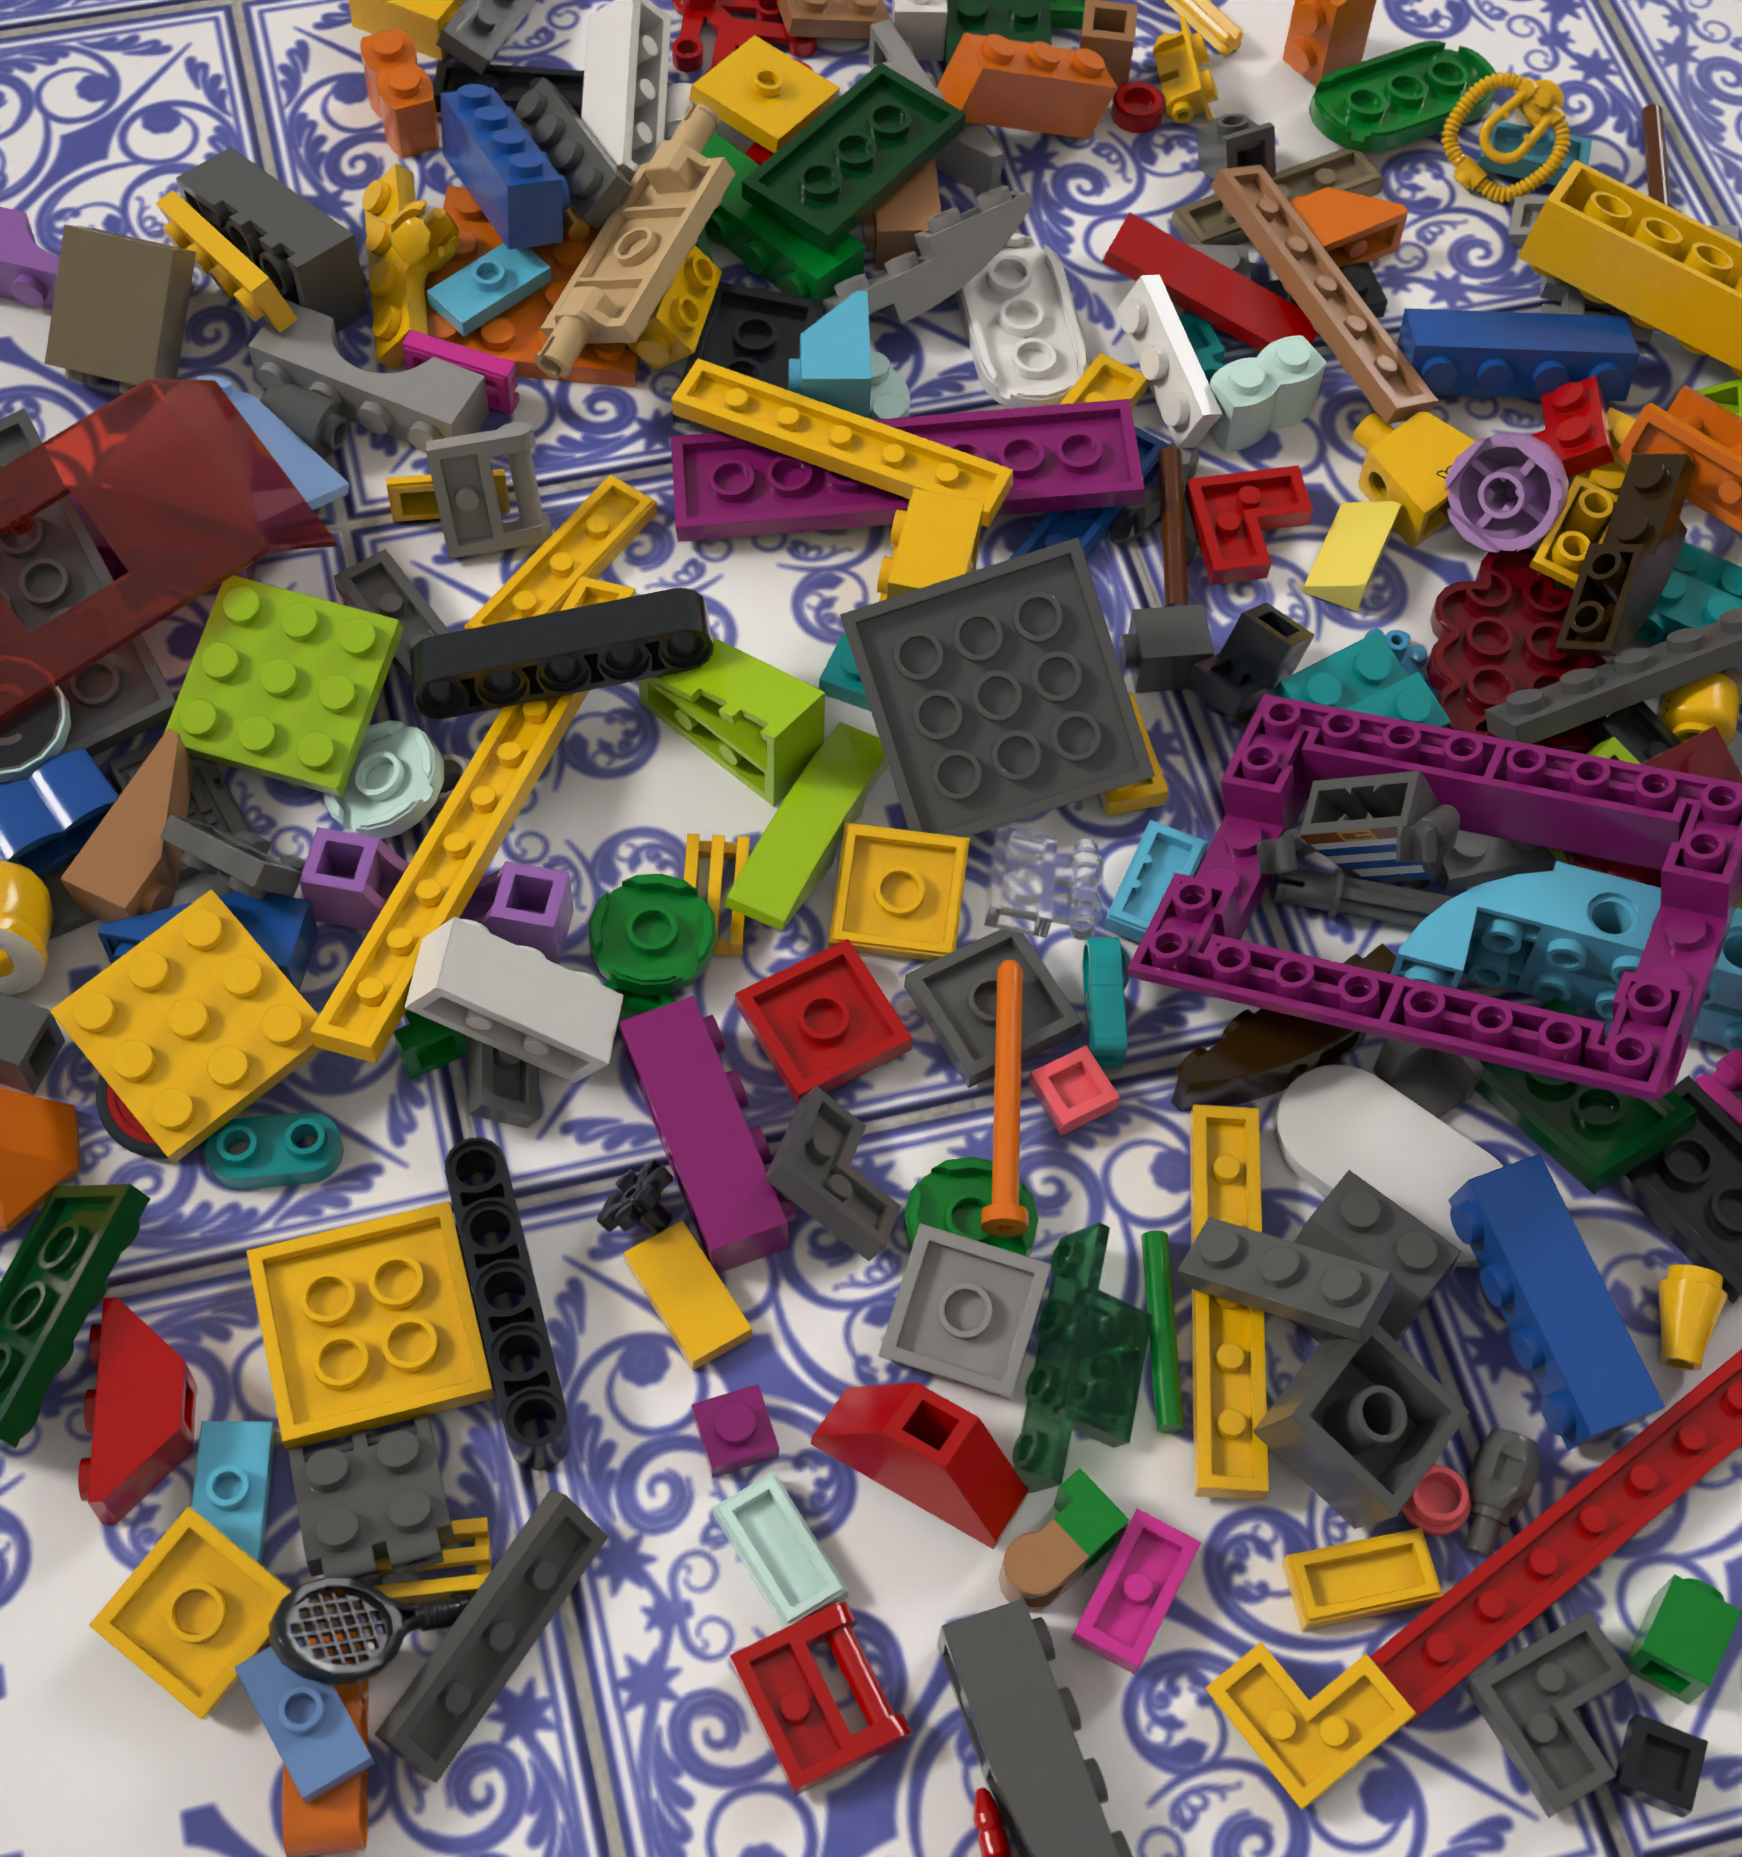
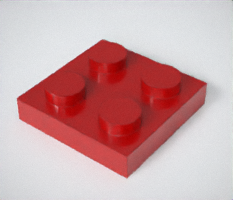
[735,939,913,1106]

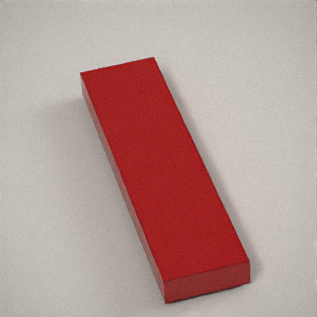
[1102,212,1317,352]

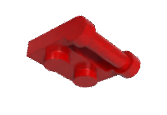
[730,1602,914,1797]

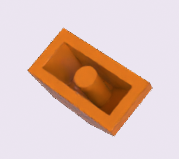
[1289,187,1409,267]

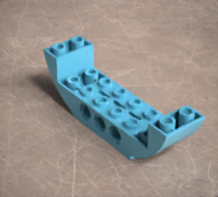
[1391,861,1742,1051]

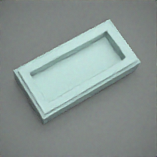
[713,1471,848,1629]

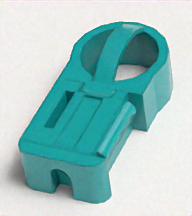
[1082,937,1130,1069]

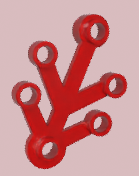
[672,0,817,75]

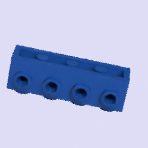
[440,84,570,250]
[1397,308,1640,402]
[1448,1153,1665,1451]

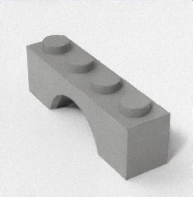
[248,299,489,453]

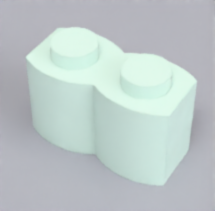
[1208,335,1326,451]

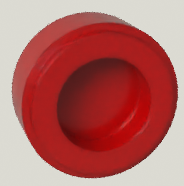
[1111,82,1165,133]

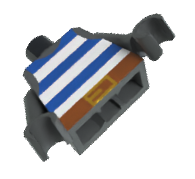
[1257,771,1460,889]

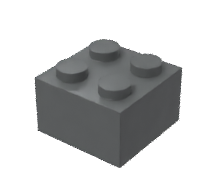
[1253,1324,1470,1529]

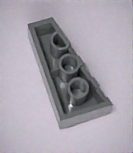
[176,147,368,332]

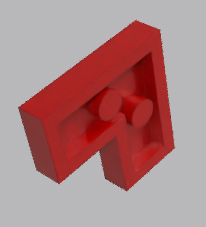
[1532,376,1615,478]
[1184,465,1313,585]

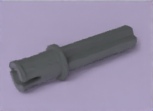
[1272,868,1454,927]

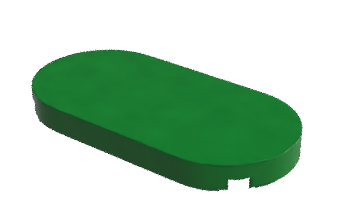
[1309,40,1497,152]

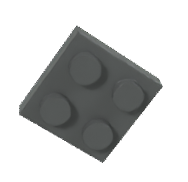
[904,922,1082,1088]

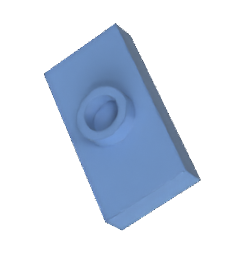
[234,1630,375,1805]

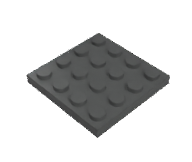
[840,537,1155,837]

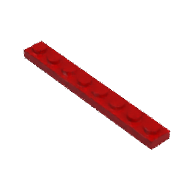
[1369,1349,1742,1728]

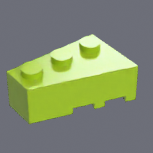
[638,636,825,807]

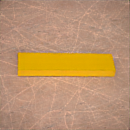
[464,474,657,630]

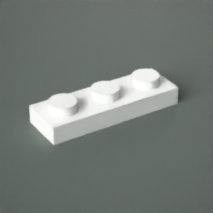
[1116,275,1222,449]

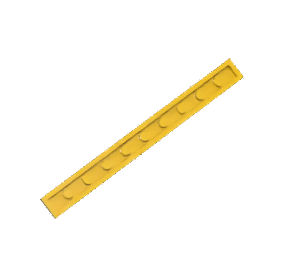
[310,576,636,1063]

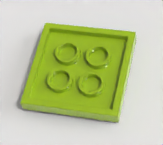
[163,573,404,797]

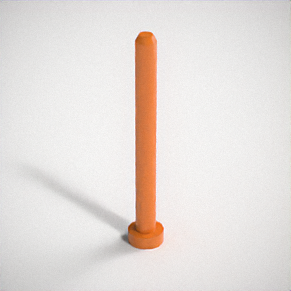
[981,960,1029,1237]

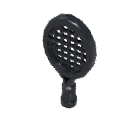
[269,1578,472,1685]

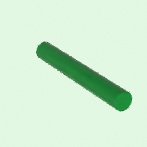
[1141,1231,1184,1433]

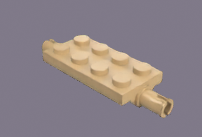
[535,104,736,378]

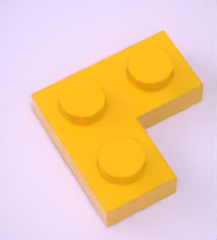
[1205,1642,1416,1811]

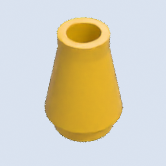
[1658,1264,1728,1371]

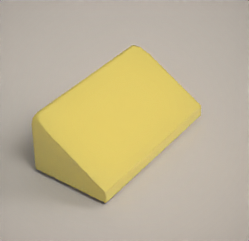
[1302,501,1402,612]

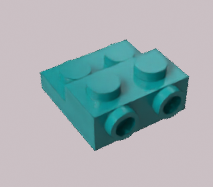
[1634,542,1742,645]
[1274,631,1451,728]

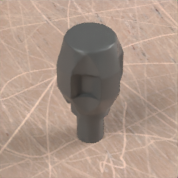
[1464,1428,1540,1558]

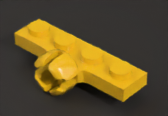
[362,163,460,370]

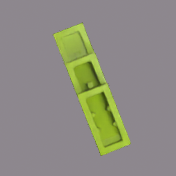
[725,722,888,931]

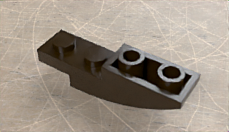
[1555,454,1696,656]
[1171,943,1396,1111]

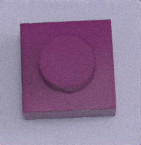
[691,1384,779,1478]

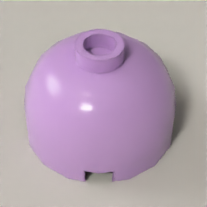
[1445,432,1569,553]

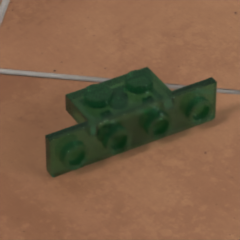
[1012,1222,1152,1494]

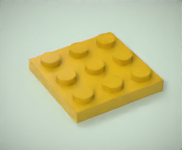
[50,889,321,1164]
[246,1201,495,1451]

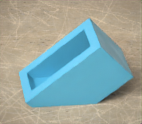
[788,291,871,417]

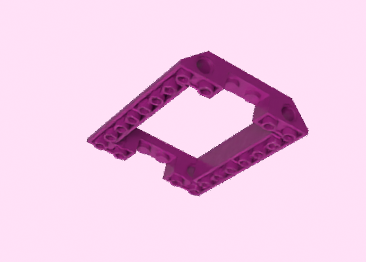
[1127,694,1742,1102]

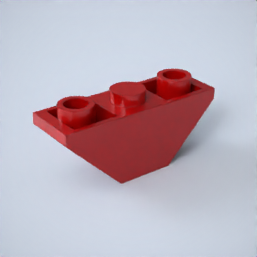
[78,1297,197,1525]
[810,1383,1029,1550]

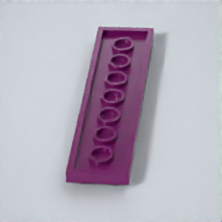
[671,399,1144,542]

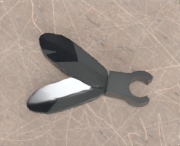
[1110,442,1199,565]

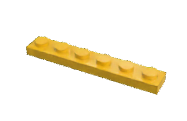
[671,359,1013,528]
[1190,1105,1269,1500]

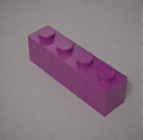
[619,996,796,1274]

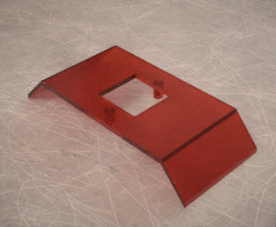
[0,379,338,722]

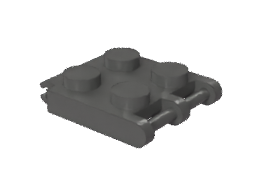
[288,1413,455,1583]

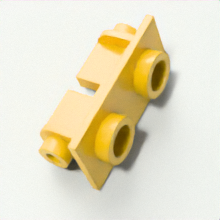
[1152,14,1219,124]

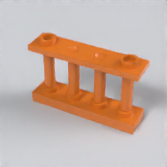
[1615,385,1742,534]

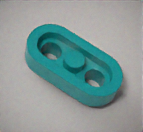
[205,1112,344,1190]

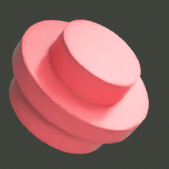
[1401,1465,1471,1536]

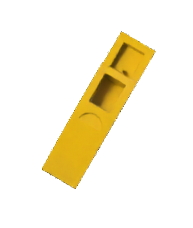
[1529,407,1636,589]

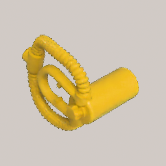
[1441,71,1571,203]

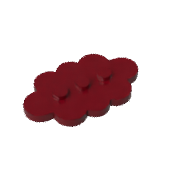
[1426,548,1607,754]

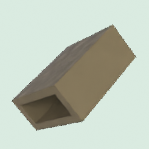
[44,225,196,398]

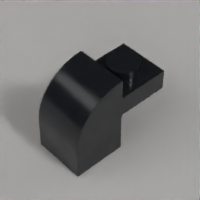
[1183,602,1315,725]

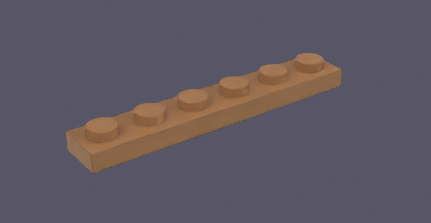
[1211,165,1438,424]

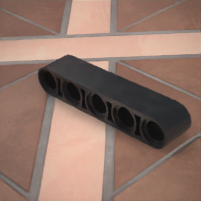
[410,588,714,719]
[445,1137,571,1470]

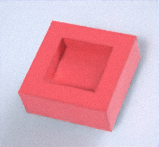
[1028,1045,1120,1136]

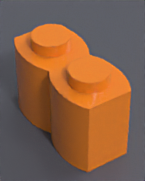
[360,28,440,158]

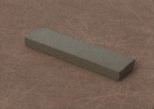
[1171,148,1384,245]

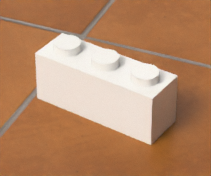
[405,917,624,1083]

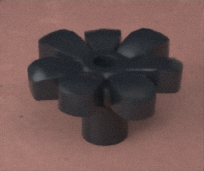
[597,1159,673,1235]

